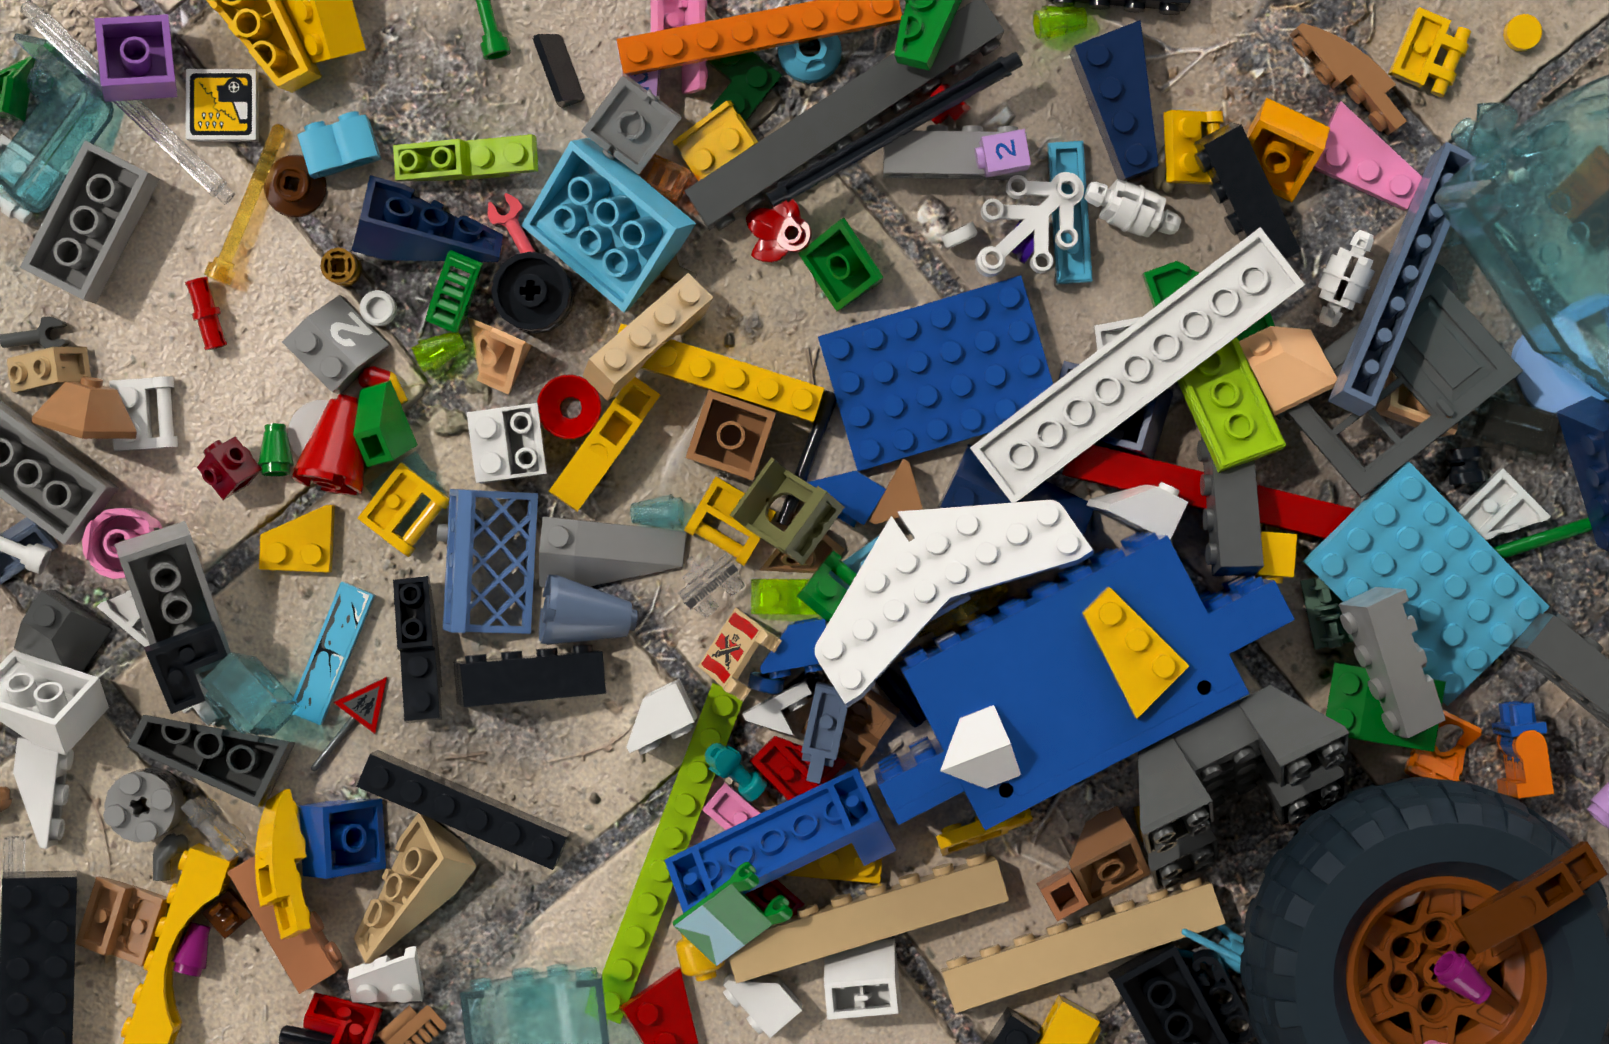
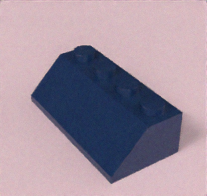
[938,444,1093,568]

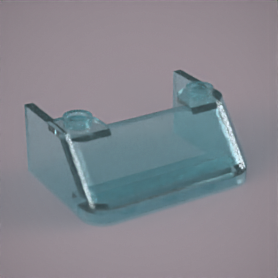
[0,33,114,213]

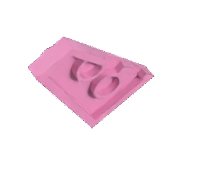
[1313,101,1422,211]

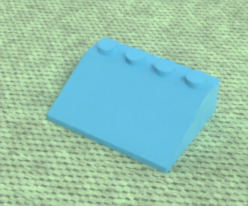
[521,138,696,313]

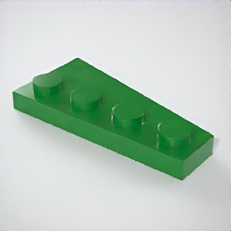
[894,0,962,71]

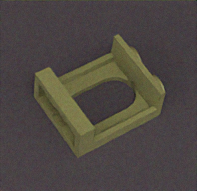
[730,457,845,566]

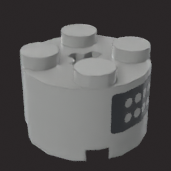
[103,767,187,843]

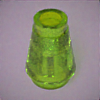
[1033,6,1088,41]
[411,332,466,373]

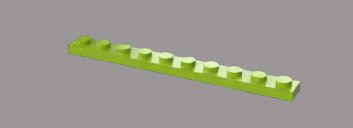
[587,682,743,1024]

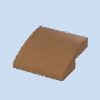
[801,690,900,770]
[75,876,168,967]

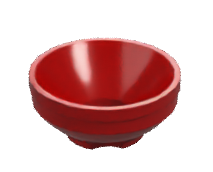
[537,375,602,439]

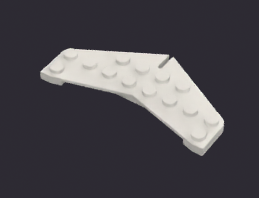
[815,500,1093,708]

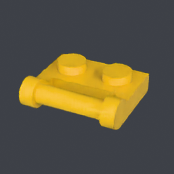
[1163,110,1224,185]
[357,462,449,557]
[684,476,776,566]

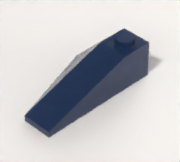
[351,175,503,262]

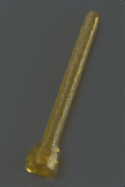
[203,124,285,285]

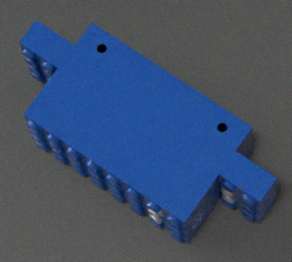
[874,532,1295,831]

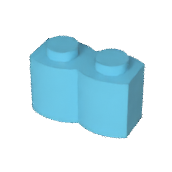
[297,111,381,179]

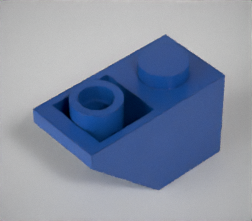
[807,471,886,528]

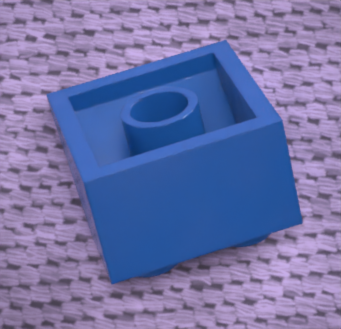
[299,798,386,879]

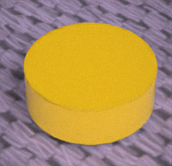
[1503,14,1542,52]

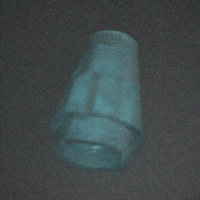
[630,494,684,529]

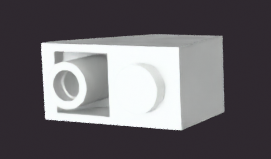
[723,974,802,1038]

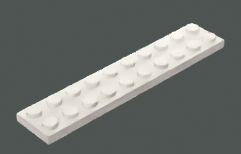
[970,227,1305,503]

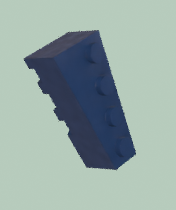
[1556,396,1609,552]

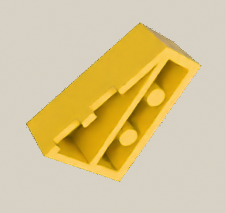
[282,0,366,63]

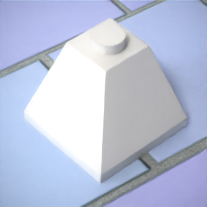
[1086,482,1188,540]

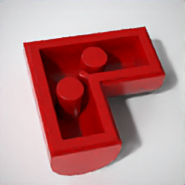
[303,992,383,1044]

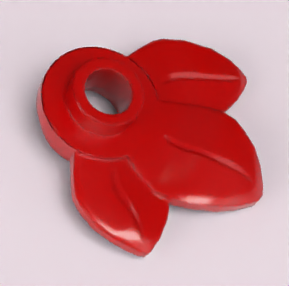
[746,199,812,263]

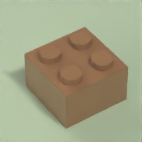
[685,390,777,481]

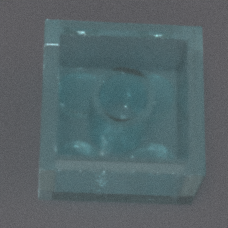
[200,652,302,736]

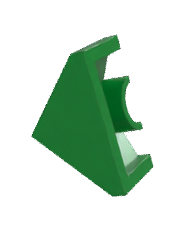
[0,53,36,122]

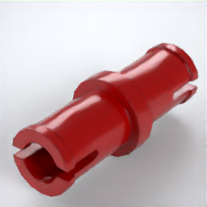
[185,277,227,351]

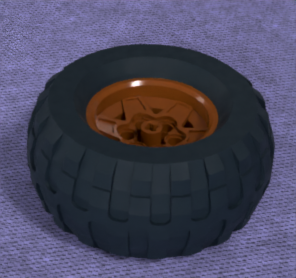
[1240,777,1609,1044]

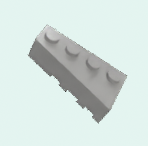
[1339,587,1445,738]

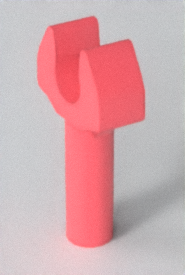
[488,193,535,253]

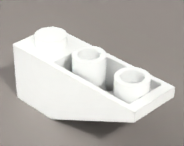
[13,736,74,849]

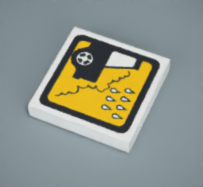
[186,69,259,142]

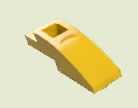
[548,376,661,512]
[255,789,311,940]

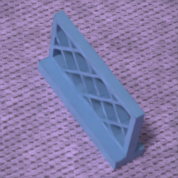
[443,489,538,634]

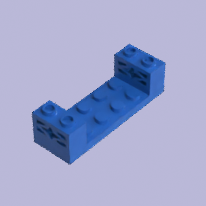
[665,768,897,913]

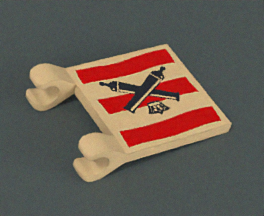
[698,607,782,702]

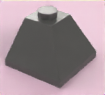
[14,590,113,673]

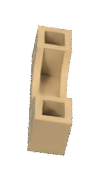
[583,273,713,401]

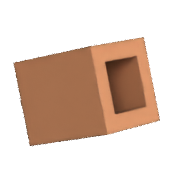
[1036,867,1089,921]

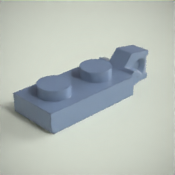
[801,682,848,784]

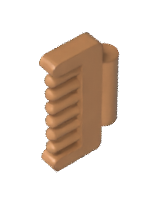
[377,1005,446,1044]

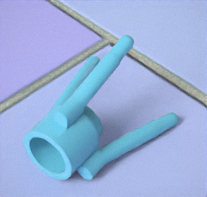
[1177,924,1244,973]

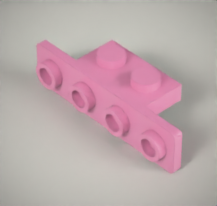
[650,0,708,94]

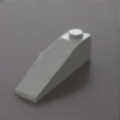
[539,517,687,587]

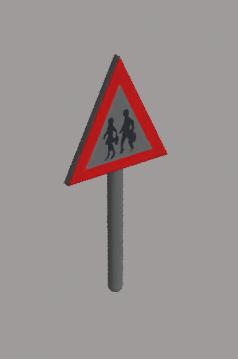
[311,677,387,771]

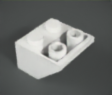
[466,403,547,484]
[626,678,698,755]
[824,938,902,1020]

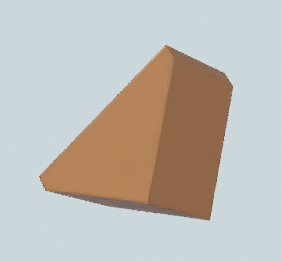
[868,459,923,524]

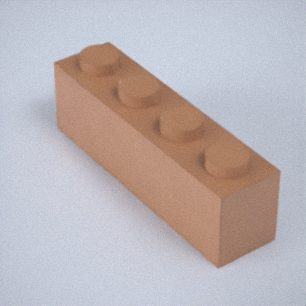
[227,856,343,994]

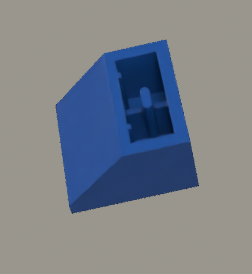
[760,617,826,679]

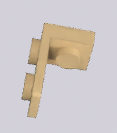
[7,347,91,393]

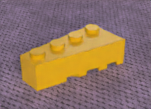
[206,0,322,93]

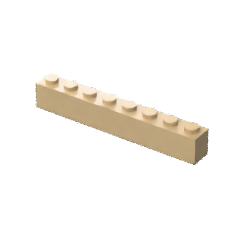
[729,853,1009,984]
[941,877,1226,1014]

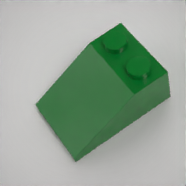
[1326,663,1446,752]

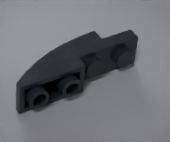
[393,576,442,723]

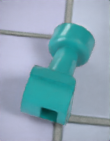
[705,743,767,801]

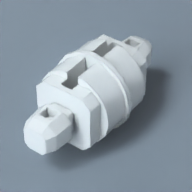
[1084,179,1181,238]
[1318,230,1375,327]

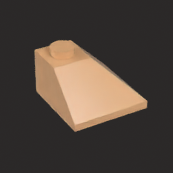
[1239,326,1337,416]

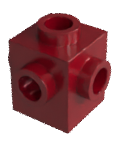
[197,436,262,500]

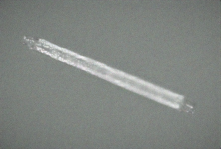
[20,0,235,205]

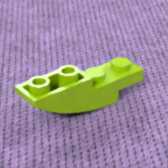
[393,134,538,181]

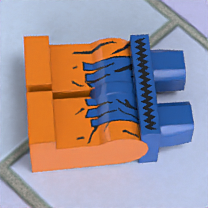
[1492,701,1554,799]

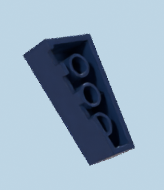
[1069,20,1159,181]

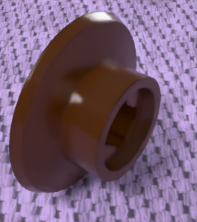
[264,155,327,217]

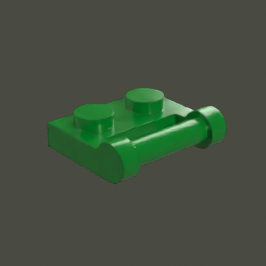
[797,550,857,623]

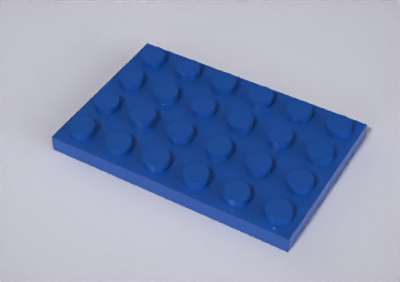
[818,275,1053,472]

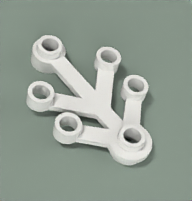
[975,172,1084,277]

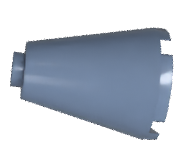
[539,574,638,645]

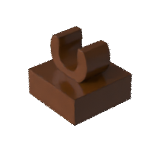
[202,888,253,939]

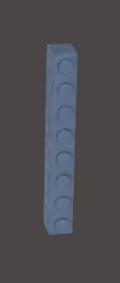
[1328,142,1478,416]

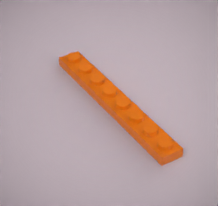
[616,0,902,76]

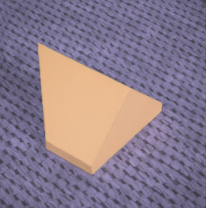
[468,317,532,395]

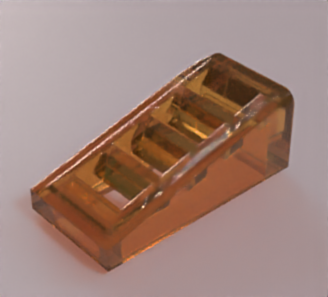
[636,154,693,206]

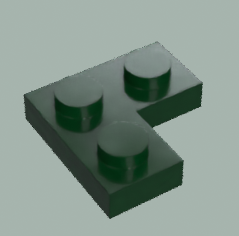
[706,52,782,123]

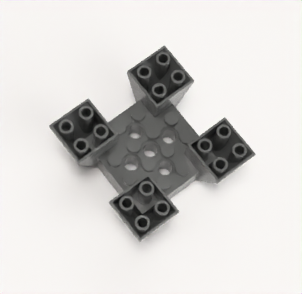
[1138,685,1349,888]

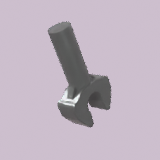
[0,316,70,349]

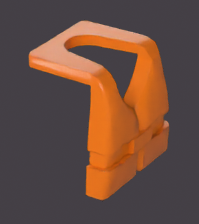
[1404,710,1482,781]

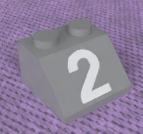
[282,295,390,394]

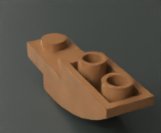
[1290,23,1407,136]

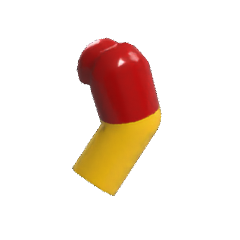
[358,366,408,405]

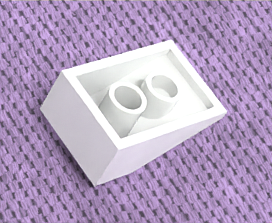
[0,650,109,755]

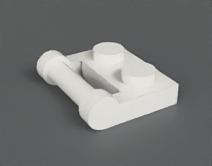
[109,376,178,451]

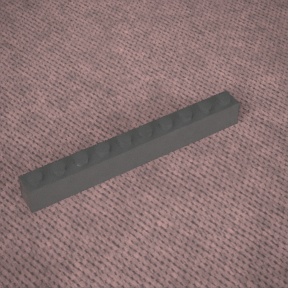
[685,0,1004,231]

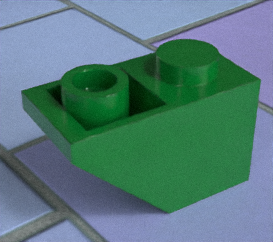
[353,380,418,467]

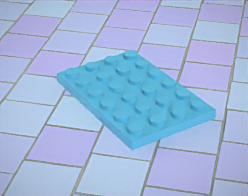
[1302,462,1550,706]

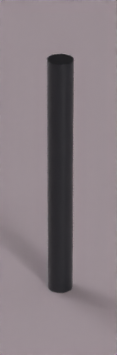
[776,390,837,526]

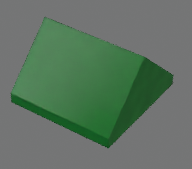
[798,218,884,312]

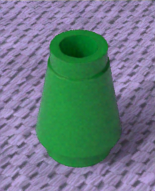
[258,423,294,477]

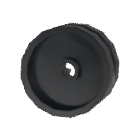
[491,251,575,334]

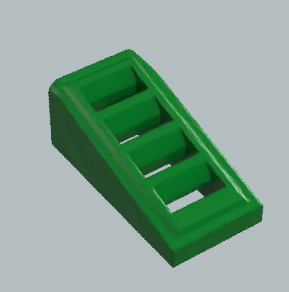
[425,250,483,333]

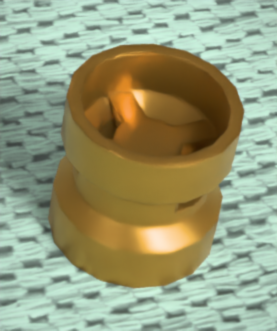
[320,248,363,287]

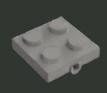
[581,73,682,175]

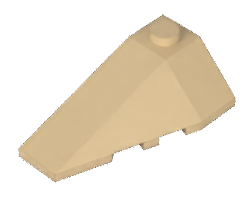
[354,813,477,963]

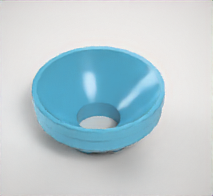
[778,35,842,84]

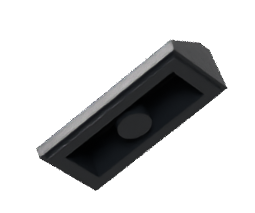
[532,34,584,109]

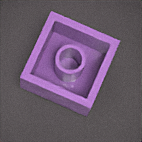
[94,14,178,102]

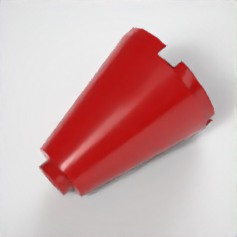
[291,394,364,496]

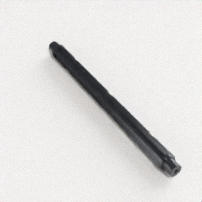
[766,52,1023,207]

